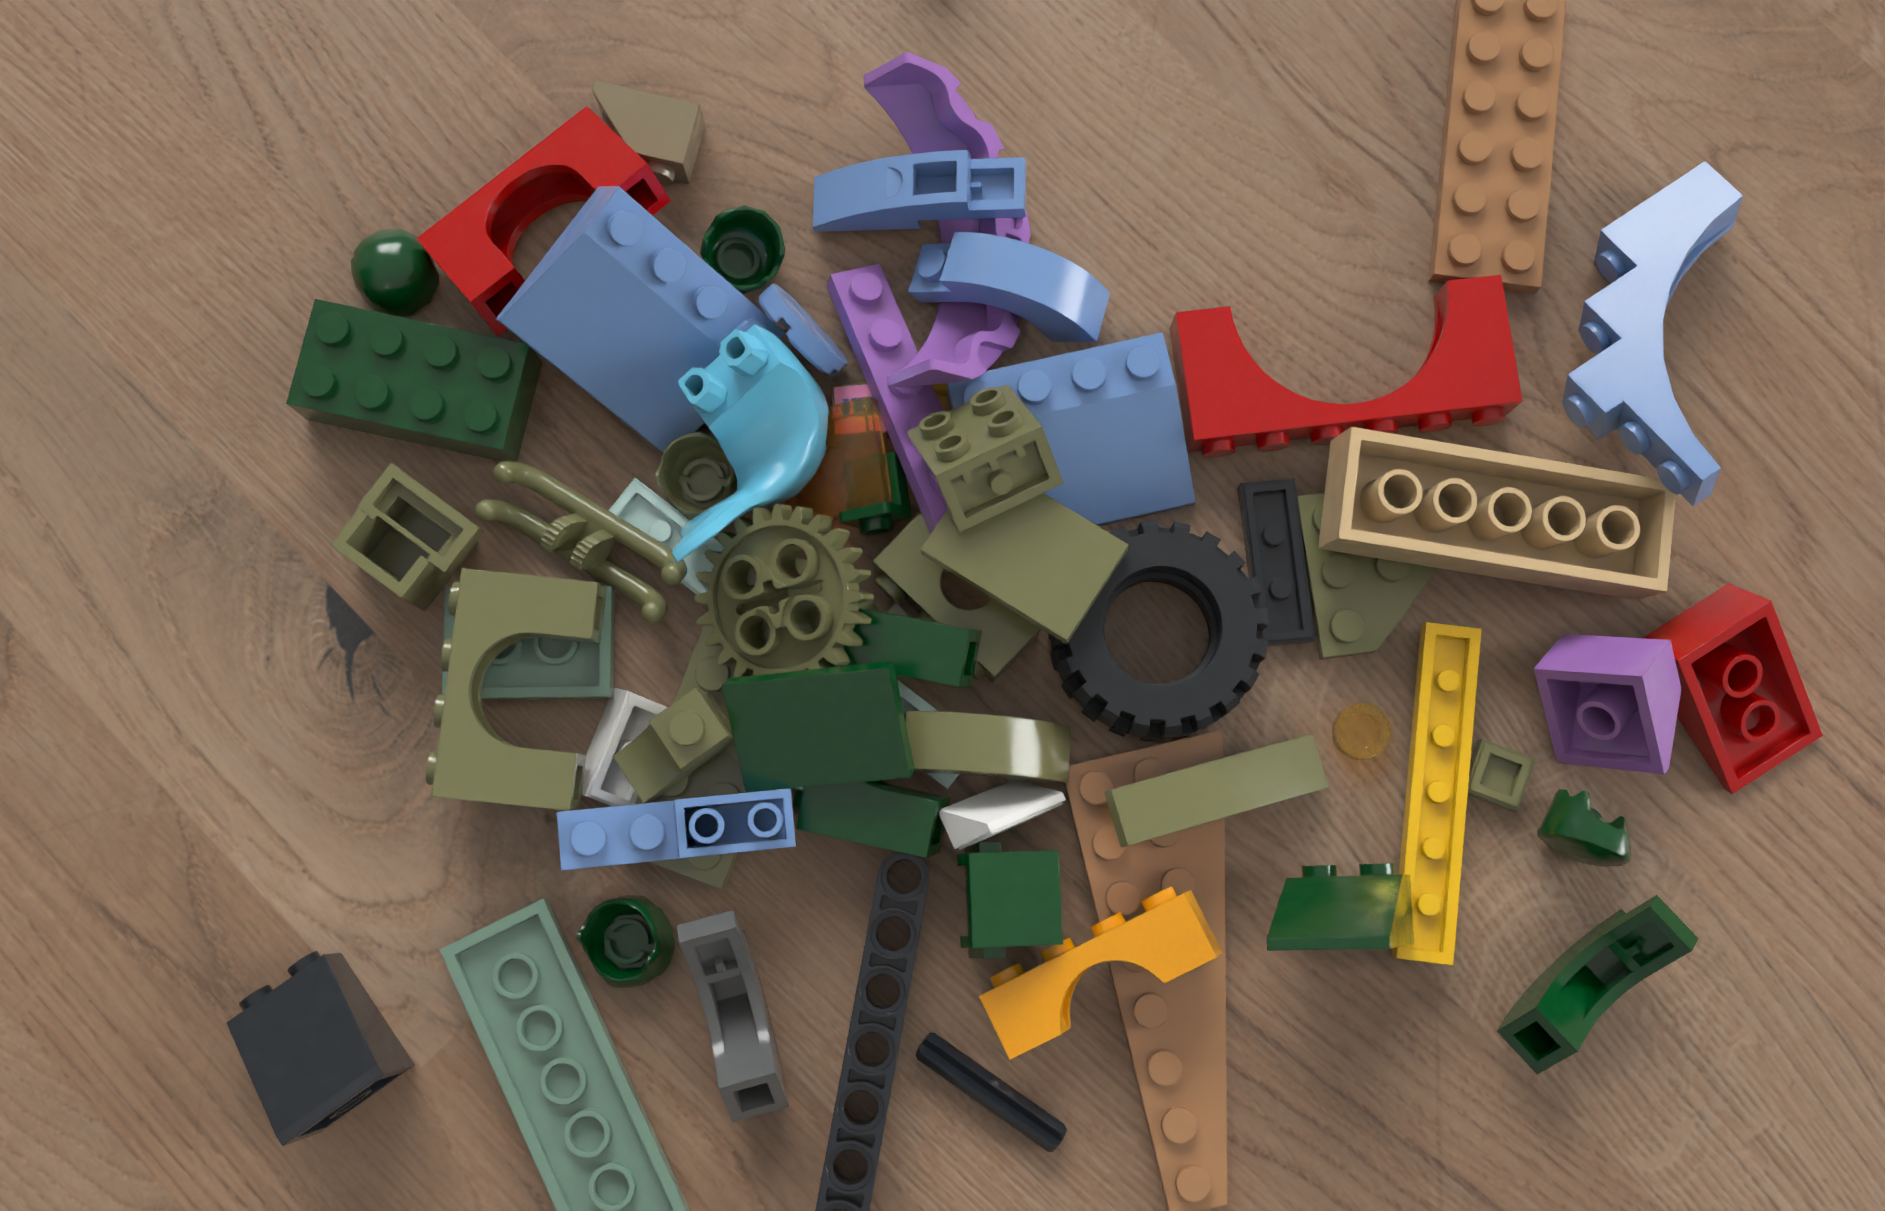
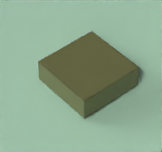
[1468,739,1535,812]

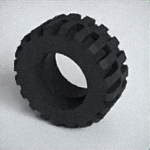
[1048,521,1269,742]

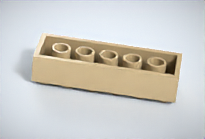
[1318,427,1676,600]

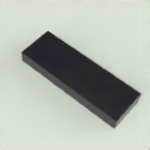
[1238,478,1315,647]

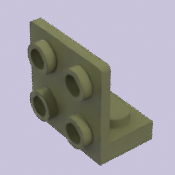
[907,385,1063,533]

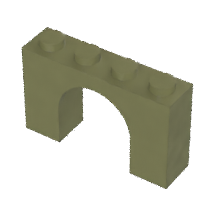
[426,568,607,811]

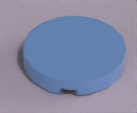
[758,283,848,376]

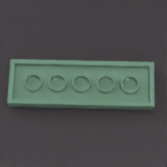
[439,898,691,1211]

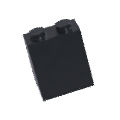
[227,951,415,1146]

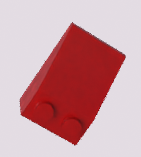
[1643,583,1823,794]

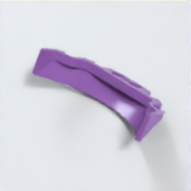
[864,53,1031,388]

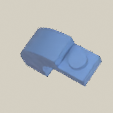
[908,232,1110,342]

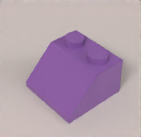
[1534,634,1681,774]

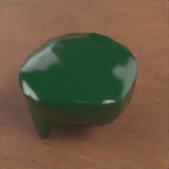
[1537,789,1631,867]
[577,895,675,988]

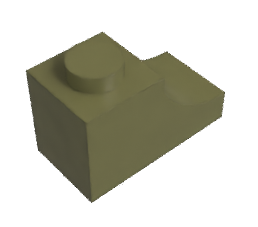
[612,688,734,803]

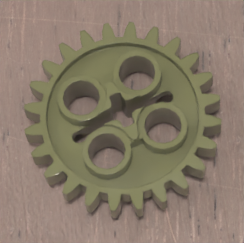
[694,504,874,678]

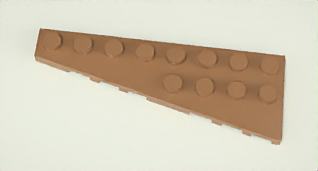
[1064,730,1228,1211]

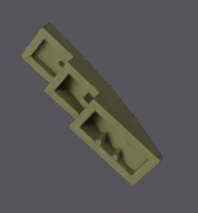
[1104,734,1329,848]

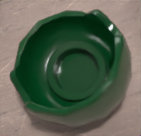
[700,205,785,295]
[351,228,439,316]

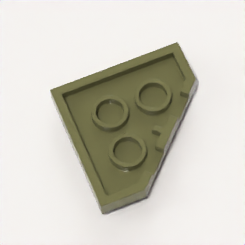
[1297,493,1438,660]

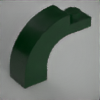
[1497,895,1699,1074]

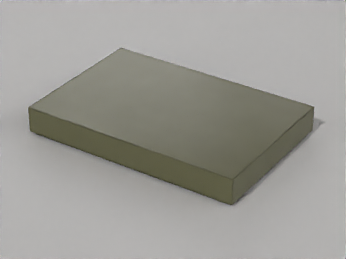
[920,493,1129,644]

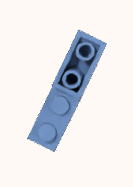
[813,150,1027,232]
[557,789,796,871]

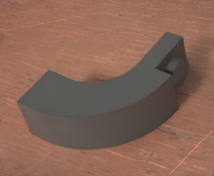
[676,910,789,1122]

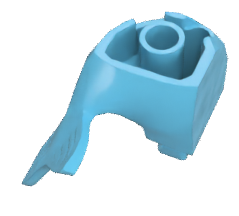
[672,324,830,563]

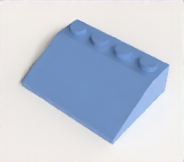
[496,186,786,453]
[947,332,1196,526]

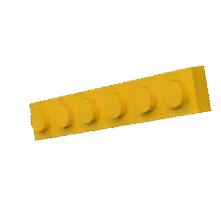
[1391,622,1482,965]

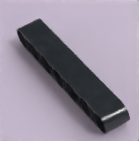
[815,852,929,1211]

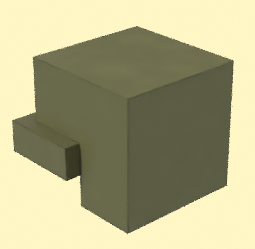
[330,463,484,612]

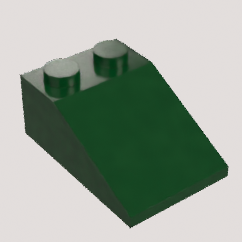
[1267,863,1414,951]

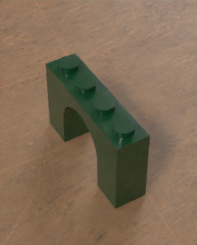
[793,607,982,858]

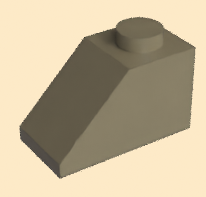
[592,80,705,185]

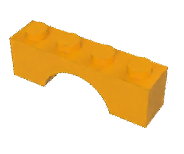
[979,886,1223,1060]

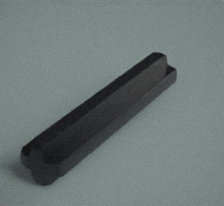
[915,1032,1067,1152]

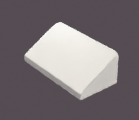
[582,688,668,807]
[939,781,1066,850]

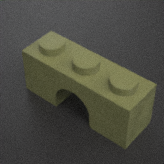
[873,513,1041,683]

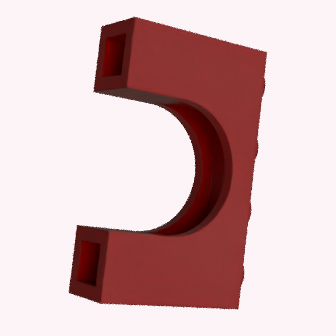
[416,106,671,337]

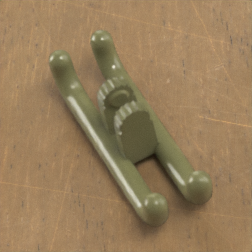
[475,461,687,623]

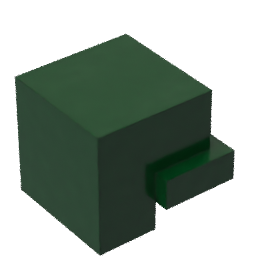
[957,842,1063,959]

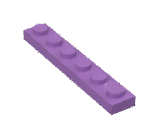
[826,263,947,570]

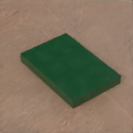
[722,661,915,792]

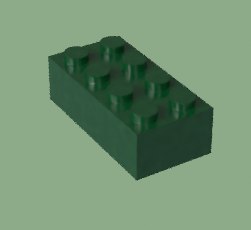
[286,299,543,462]

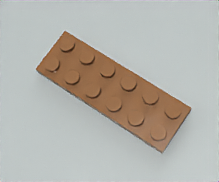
[1429,0,1566,294]

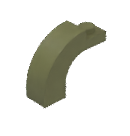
[904,711,1071,783]

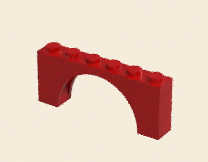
[1170,274,1523,458]

